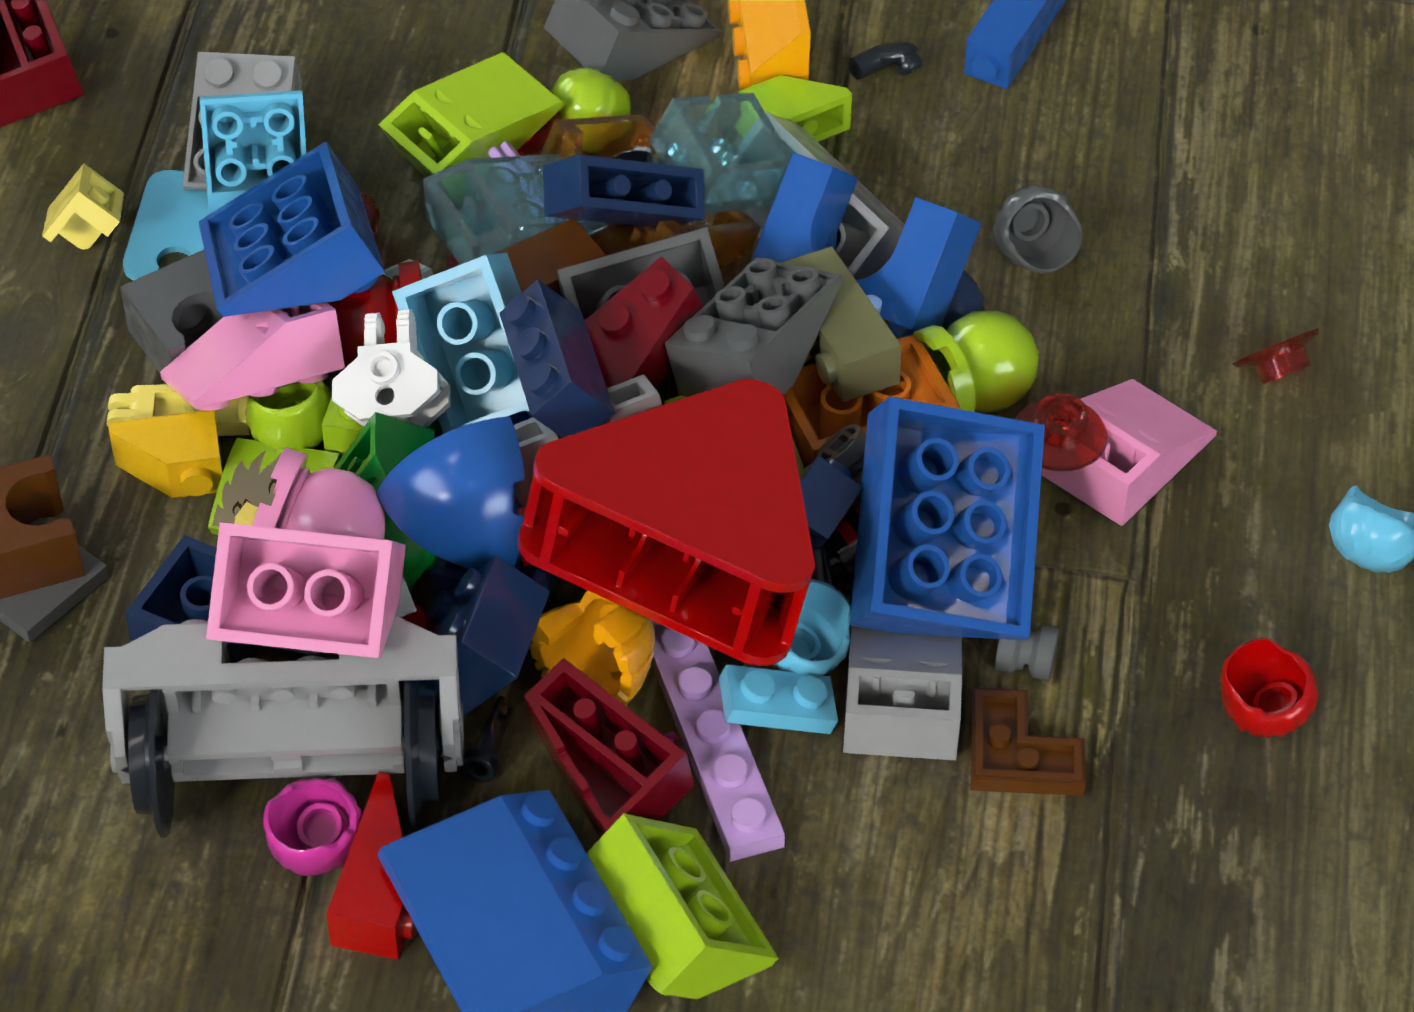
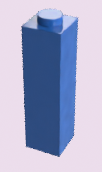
[964,0,1066,89]

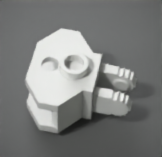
[332,309,451,428]

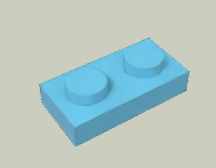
[719,664,838,734]

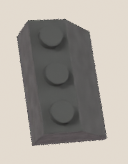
[556,227,725,321]

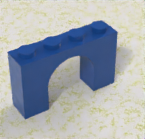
[751,152,982,337]

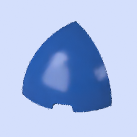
[376,416,525,570]

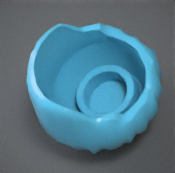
[1329,486,1414,573]
[772,579,851,677]

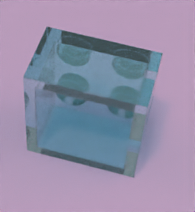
[649,93,791,213]

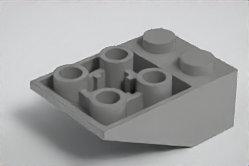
[182,52,302,191]
[843,626,962,761]

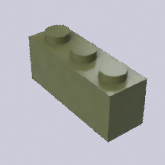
[781,246,901,402]

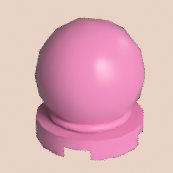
[252,447,385,540]

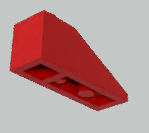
[326,772,418,960]

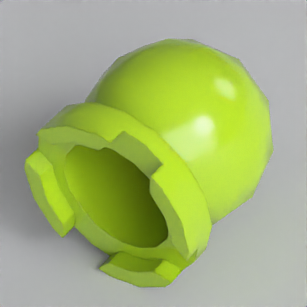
[913,310,1039,413]

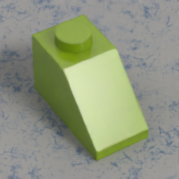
[738,75,852,142]

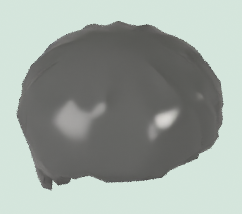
[993,184,1082,273]

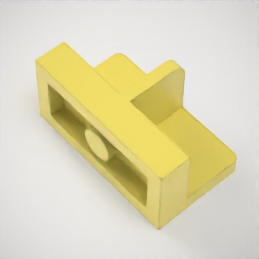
[42,163,124,249]

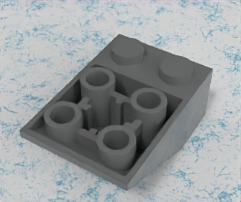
[544,0,722,80]
[665,258,843,397]

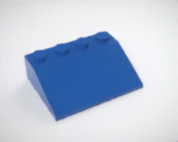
[198,141,385,317]
[850,397,1045,640]
[377,790,653,1012]

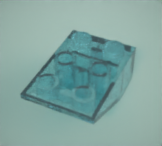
[423,154,609,265]

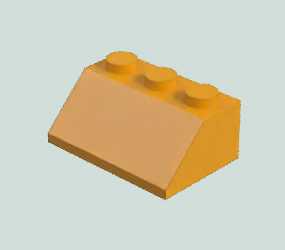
[728,0,811,89]

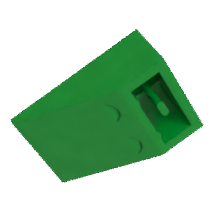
[334,412,438,595]

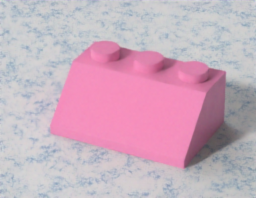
[206,522,406,658]

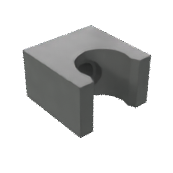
[120,250,223,373]

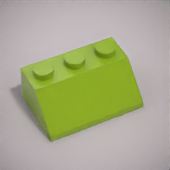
[587,813,779,1000]

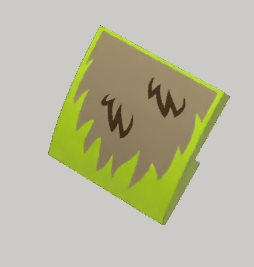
[208,438,341,535]

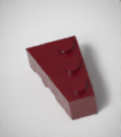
[0,0,84,127]
[585,256,703,390]
[524,658,694,838]

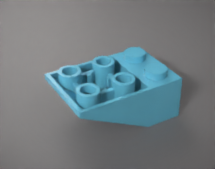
[199,90,306,214]

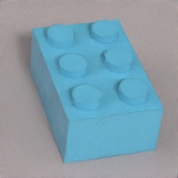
[392,252,530,434]

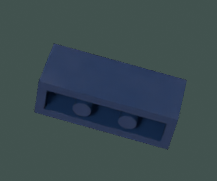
[543,154,705,229]
[499,280,615,438]

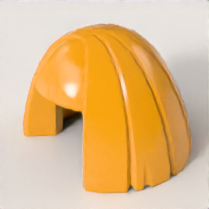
[530,591,655,706]

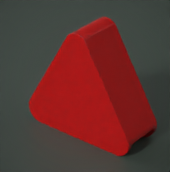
[517,379,815,666]

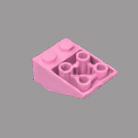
[160,303,345,411]
[1041,379,1217,526]

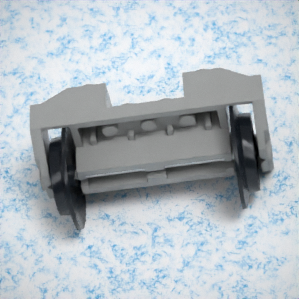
[102,617,464,838]

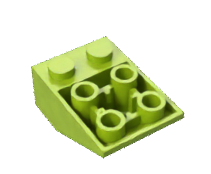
[378,52,564,207]

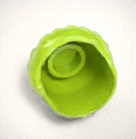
[546,67,631,150]
[245,381,332,450]

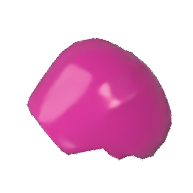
[263,778,363,876]

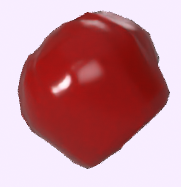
[1221,638,1319,738]

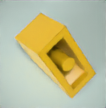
[108,410,223,498]

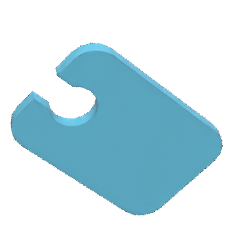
[123,170,209,280]

